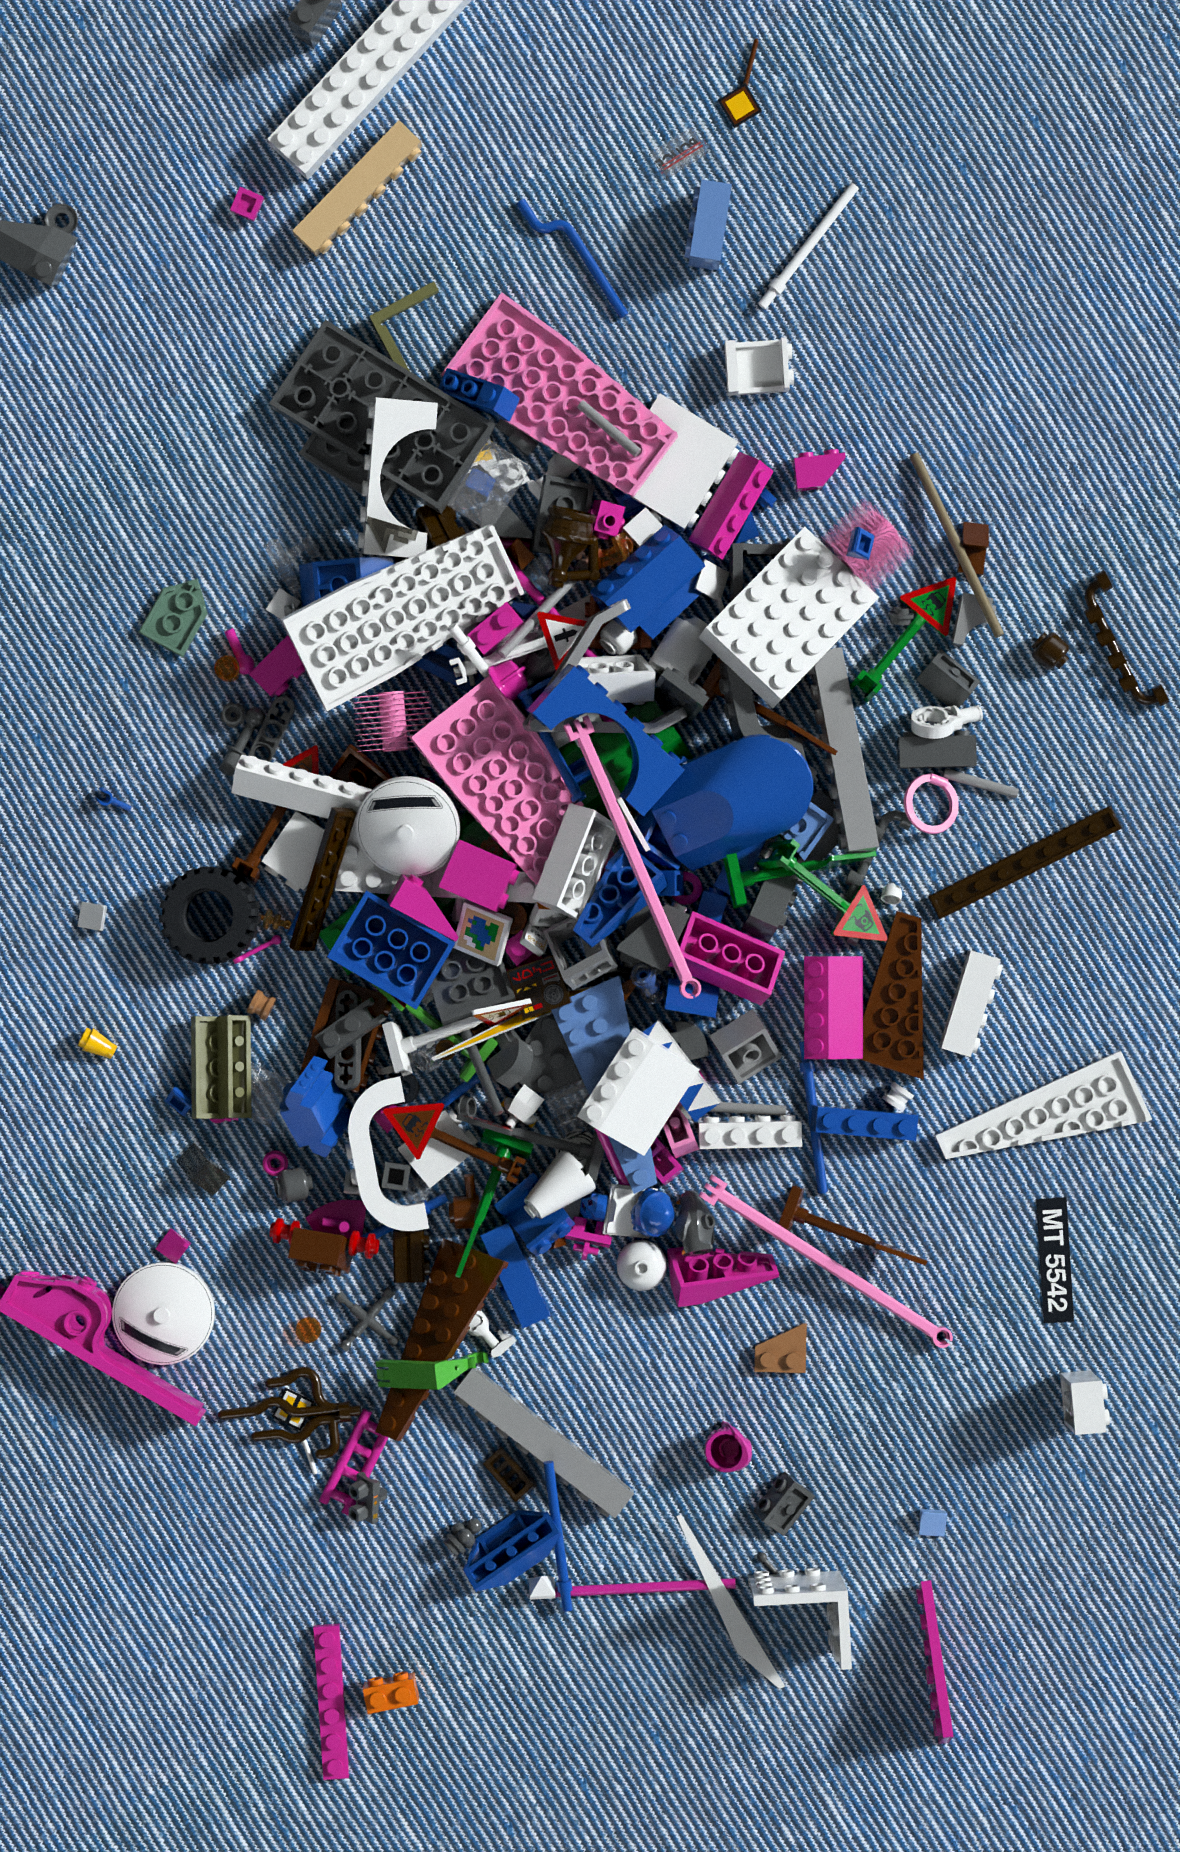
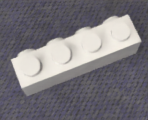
[698,1115,802,1149]

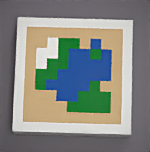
[453,900,513,966]

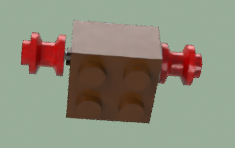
[269,1218,379,1277]

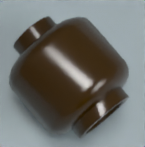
[1031,632,1069,670]

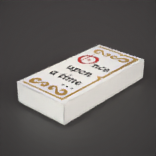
[520,907,550,957]

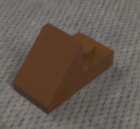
[957,522,989,576]

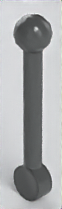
[757,1552,779,1575]

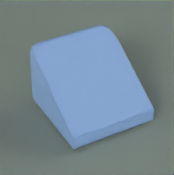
[919,1509,947,1537]

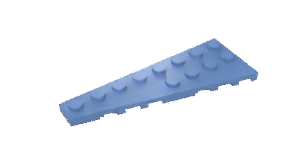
[551,975,657,1194]

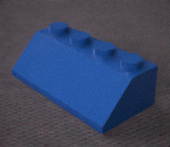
[590,525,705,633]

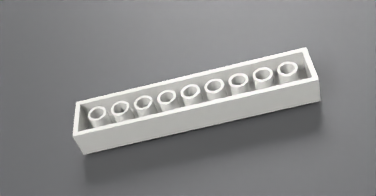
[268,0,472,180]

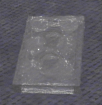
[447,439,531,527]

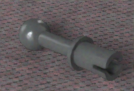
[218,707,265,777]

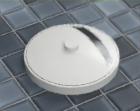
[356,776,460,877]
[112,1262,215,1365]

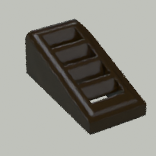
[483,1447,537,1502]

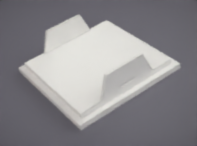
[602,1184,658,1238]

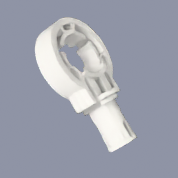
[911,705,983,739]

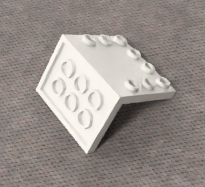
[748,1568,852,1670]

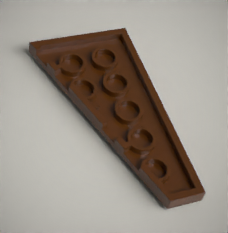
[860,911,924,1080]

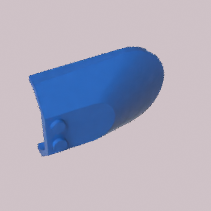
[651,734,813,871]

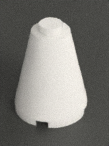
[524,1151,596,1219]

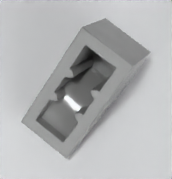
[951,593,996,647]

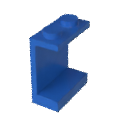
[494,1173,575,1256]

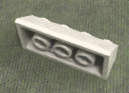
[532,803,617,920]

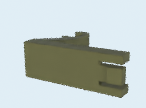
[369,282,439,371]

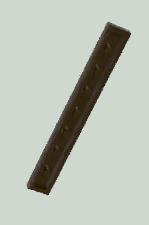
[928,806,1122,920]

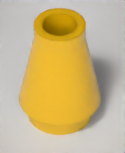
[77,1027,117,1059]

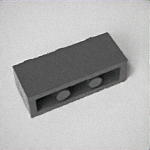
[897,730,977,769]

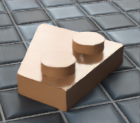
[754,1323,807,1373]

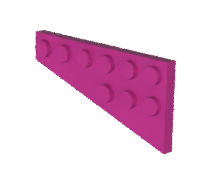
[916,1580,954,1744]

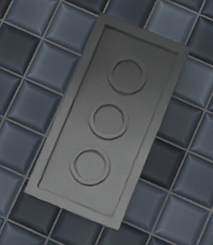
[654,667,709,725]

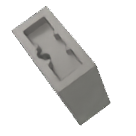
[543,917,618,990]

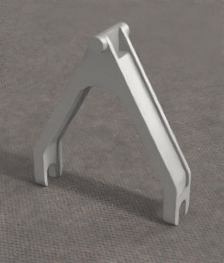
[523,599,688,733]

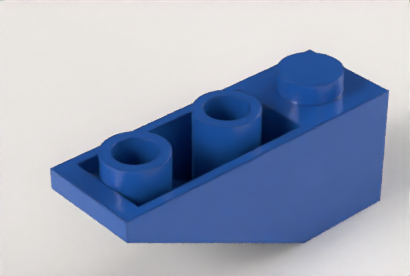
[438,368,520,422]

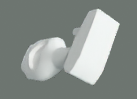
[527,453,579,501]
[468,1311,517,1358]

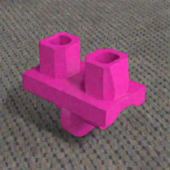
[565,1216,612,1261]

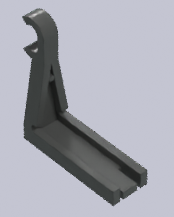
[729,538,791,603]

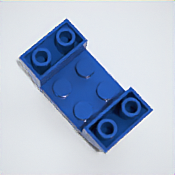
[299,556,396,607]

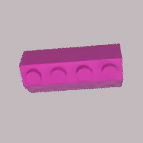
[804,956,863,1059]

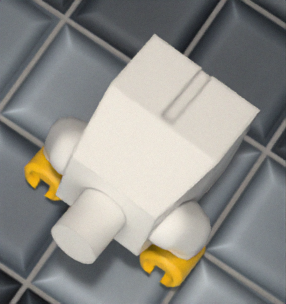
[501,1084,544,1128]

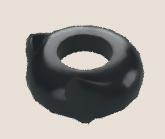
[390,1072,420,1105]

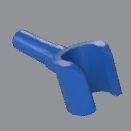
[95,787,131,812]

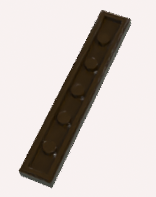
[289,807,357,951]

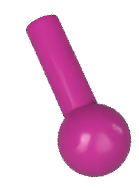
[224,628,255,675]

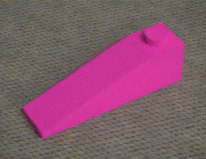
[667,1247,779,1307]

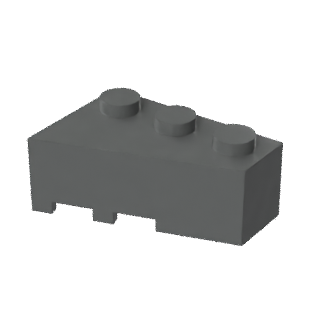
[741,856,806,942]

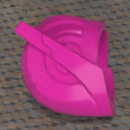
[704,1421,752,1473]

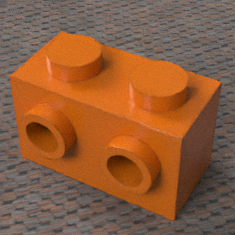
[363,1671,419,1714]

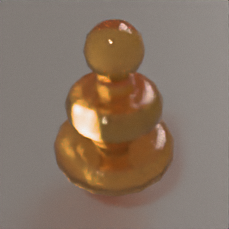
[259,909,292,930]

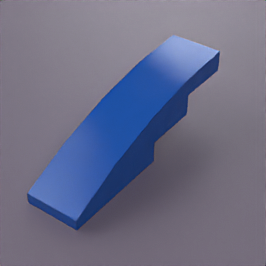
[639,554,719,640]

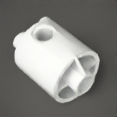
[648,617,714,686]

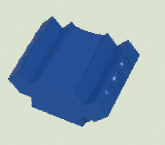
[280,1056,352,1157]

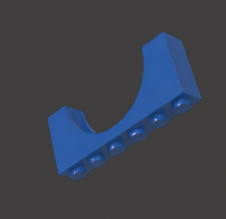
[527,664,685,817]

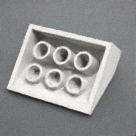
[577,1028,700,1156]

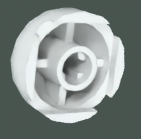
[616,1239,667,1291]

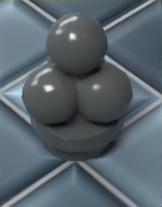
[443,1518,482,1557]

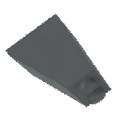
[616,902,690,971]

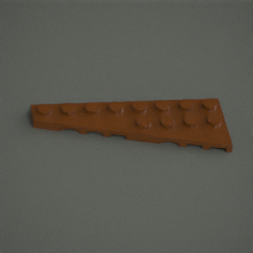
[375,1238,509,1441]

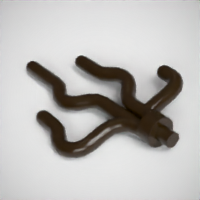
[218,1367,361,1459]

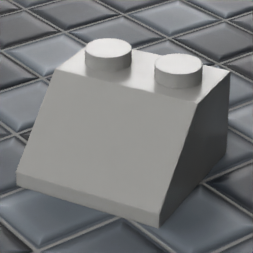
[709,1009,782,1084]

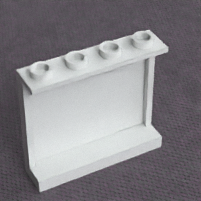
[606,393,739,532]

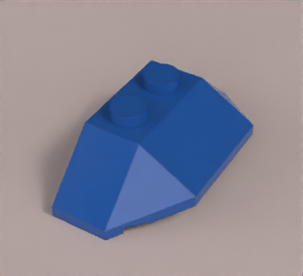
[463,1510,561,1592]

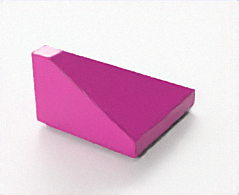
[156,1228,191,1264]

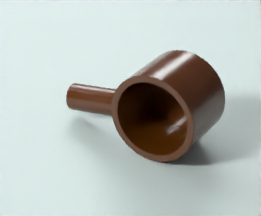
[449,1174,482,1229]

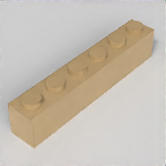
[292,120,422,257]

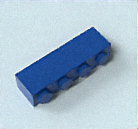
[810,1105,919,1141]
[478,1221,551,1328]

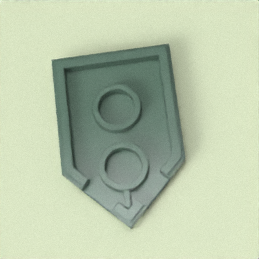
[138,578,208,658]

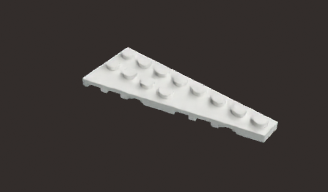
[934,1051,1152,1159]

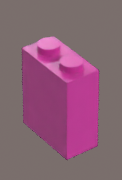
[467,602,524,657]
[438,839,520,913]

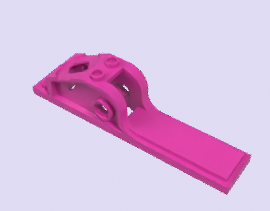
[0,1270,206,1426]

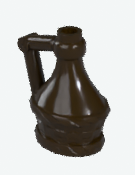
[540,505,600,588]

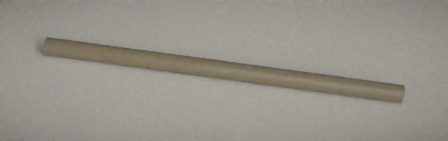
[910,452,1004,638]

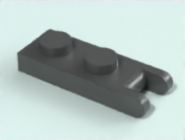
[315,997,386,1059]

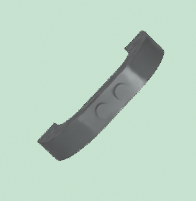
[719,659,806,760]

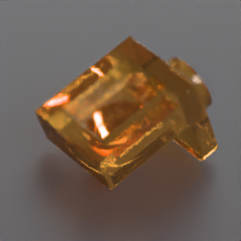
[598,531,634,569]

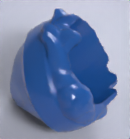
[630,1188,675,1237]

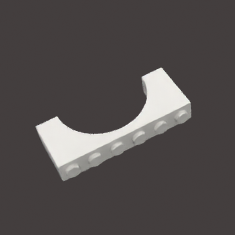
[358,397,438,558]

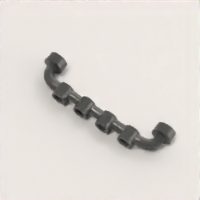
[834,810,916,947]

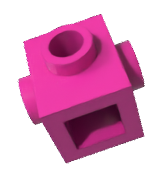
[588,500,625,540]

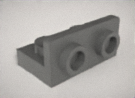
[754,1472,815,1536]

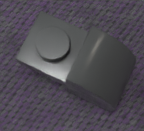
[667,1020,709,1060]
[486,1029,533,1089]

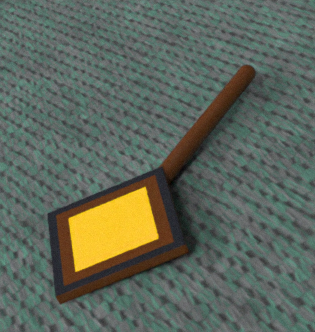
[718,38,762,128]

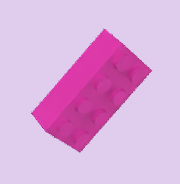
[668,911,785,1006]

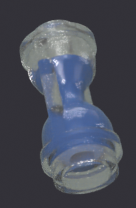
[630,963,666,1004]

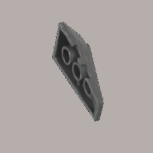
[0,220,78,286]

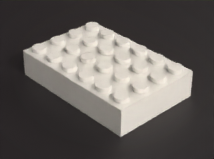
[698,527,879,708]

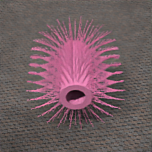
[822,498,914,592]
[353,691,432,752]

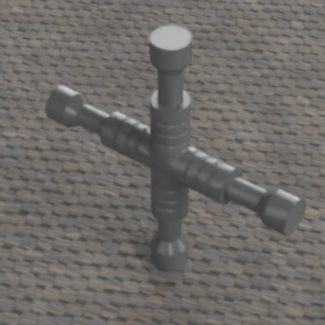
[335,1287,400,1352]

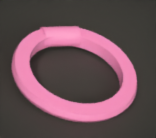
[904,772,958,834]

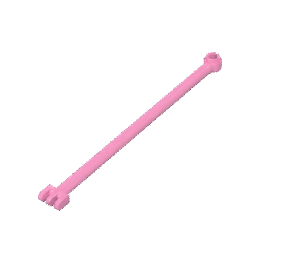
[563,715,701,999]
[698,1174,953,1348]

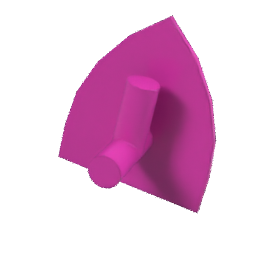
[305,1200,366,1239]

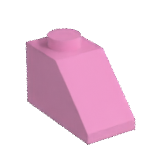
[663,1102,699,1158]

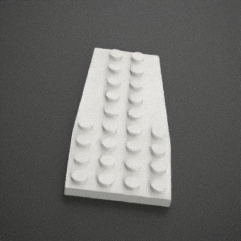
[281,524,524,711]

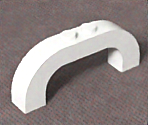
[345,1076,429,1231]

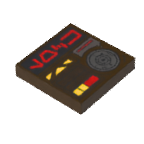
[506,955,573,1020]

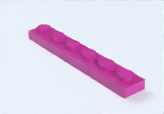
[313,1624,349,1780]

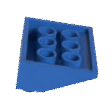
[327,890,455,1009]

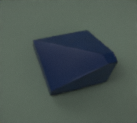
[508,600,538,620]

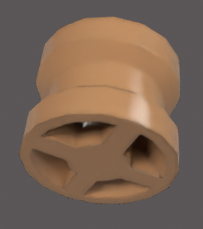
[247,989,277,1021]

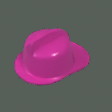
[488,660,528,701]

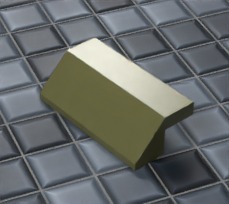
[191,1015,252,1119]

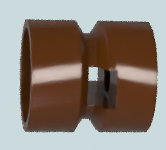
[498,901,527,934]

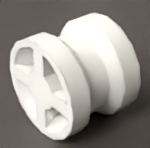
[882,1081,914,1113]

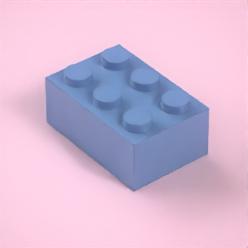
[684,179,732,270]

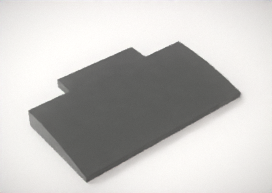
[269,320,496,514]

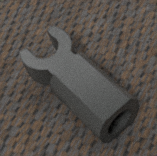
[496,419,538,457]

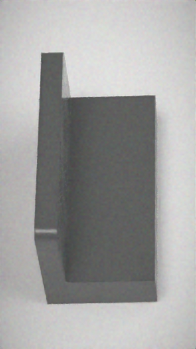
[917,649,980,708]

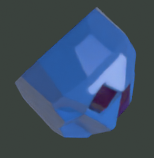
[580,1191,608,1221]

